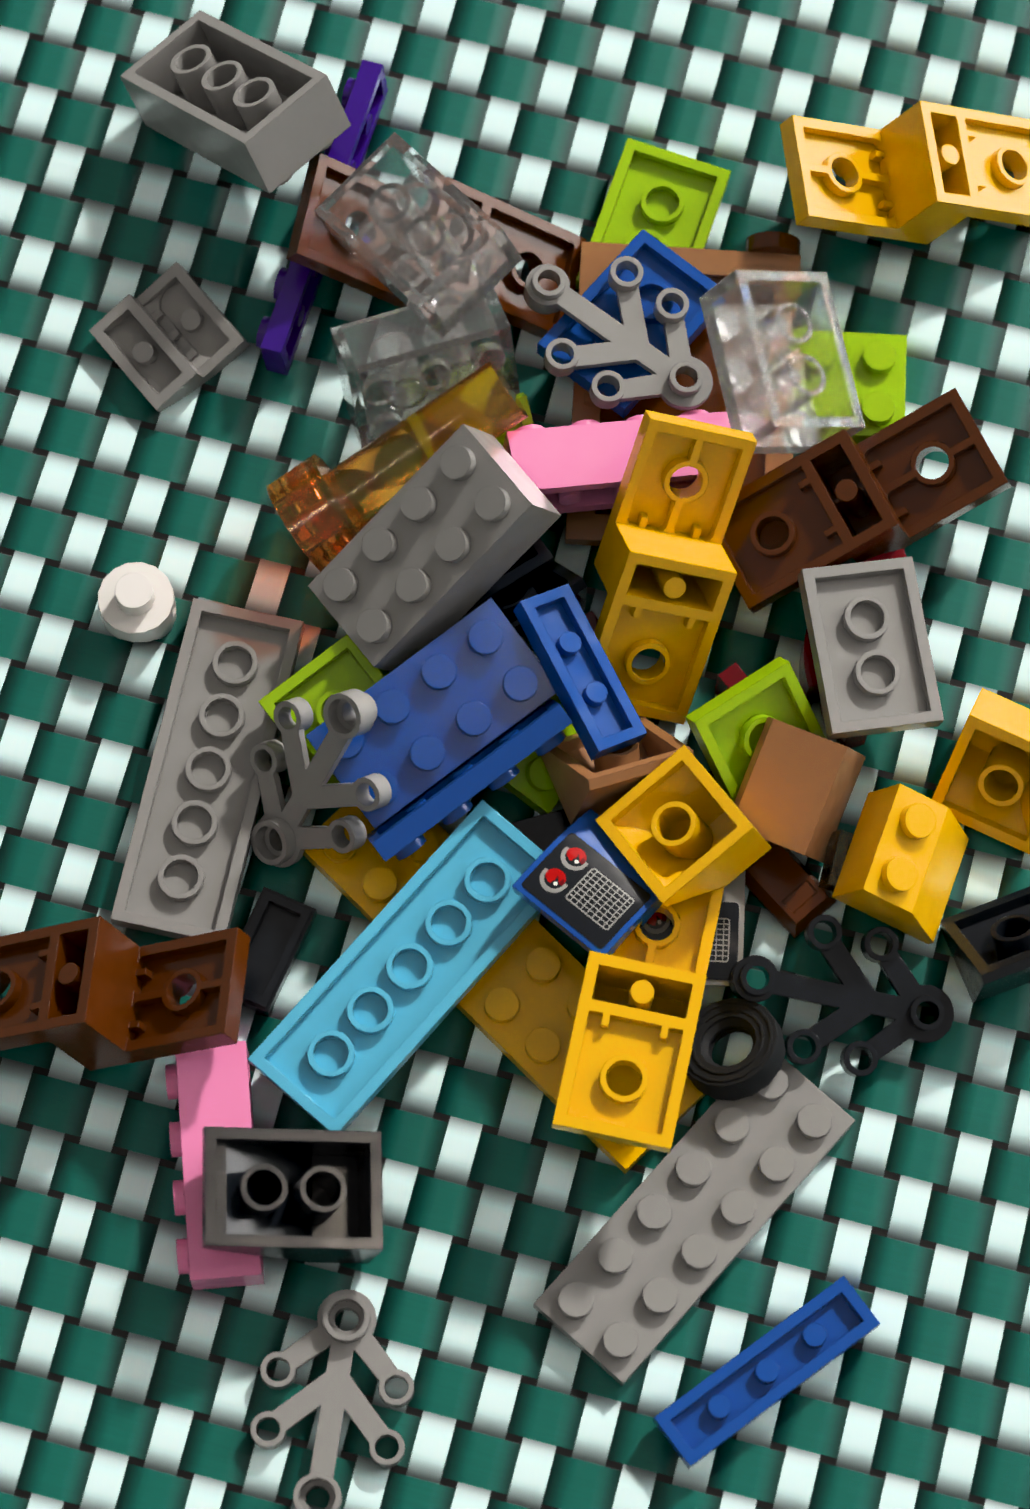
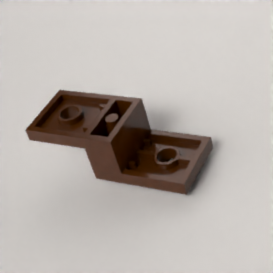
[286,153,586,338]
[721,388,1011,613]
[0,916,250,1071]

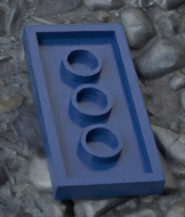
[305,598,556,829]

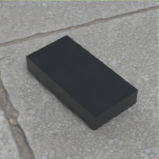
[242,887,317,1017]

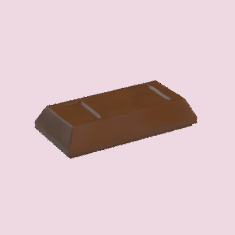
[745,840,837,939]

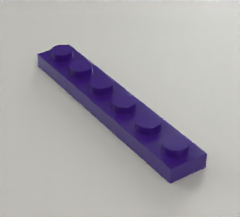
[256,60,388,376]

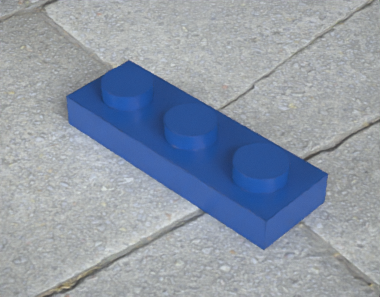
[513,583,647,761]

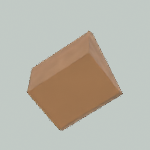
[541,716,694,825]
[734,717,866,863]

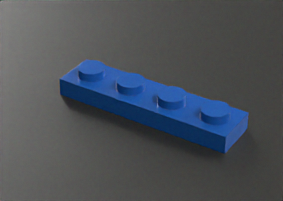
[367,698,573,862]
[653,1276,880,1469]

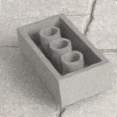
[120,10,351,194]
[308,424,561,671]

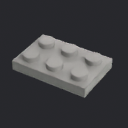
[797,556,944,740]

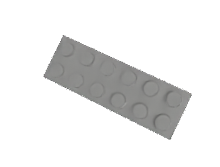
[110,598,304,939]
[533,1059,855,1386]

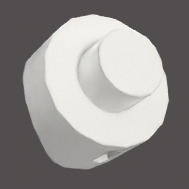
[98,562,177,642]

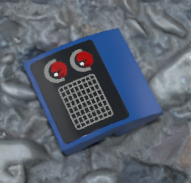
[512,809,662,955]

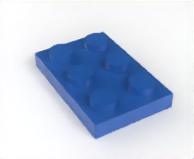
[537,229,730,419]

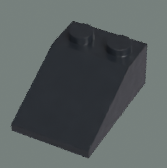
[202,1126,383,1264]

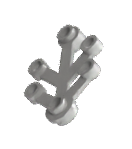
[523,256,713,410]
[250,689,392,868]
[250,1289,415,1509]

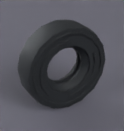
[687,998,786,1101]

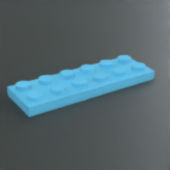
[248,799,544,1131]

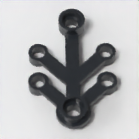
[729,915,954,1077]

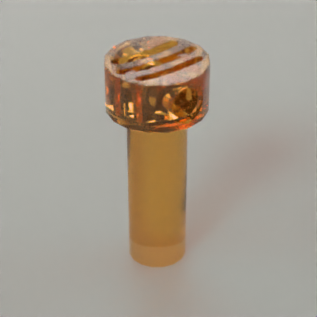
[266,361,528,572]

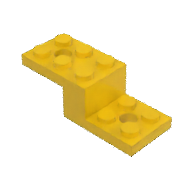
[780,101,1030,245]
[594,410,757,724]
[552,886,725,1153]

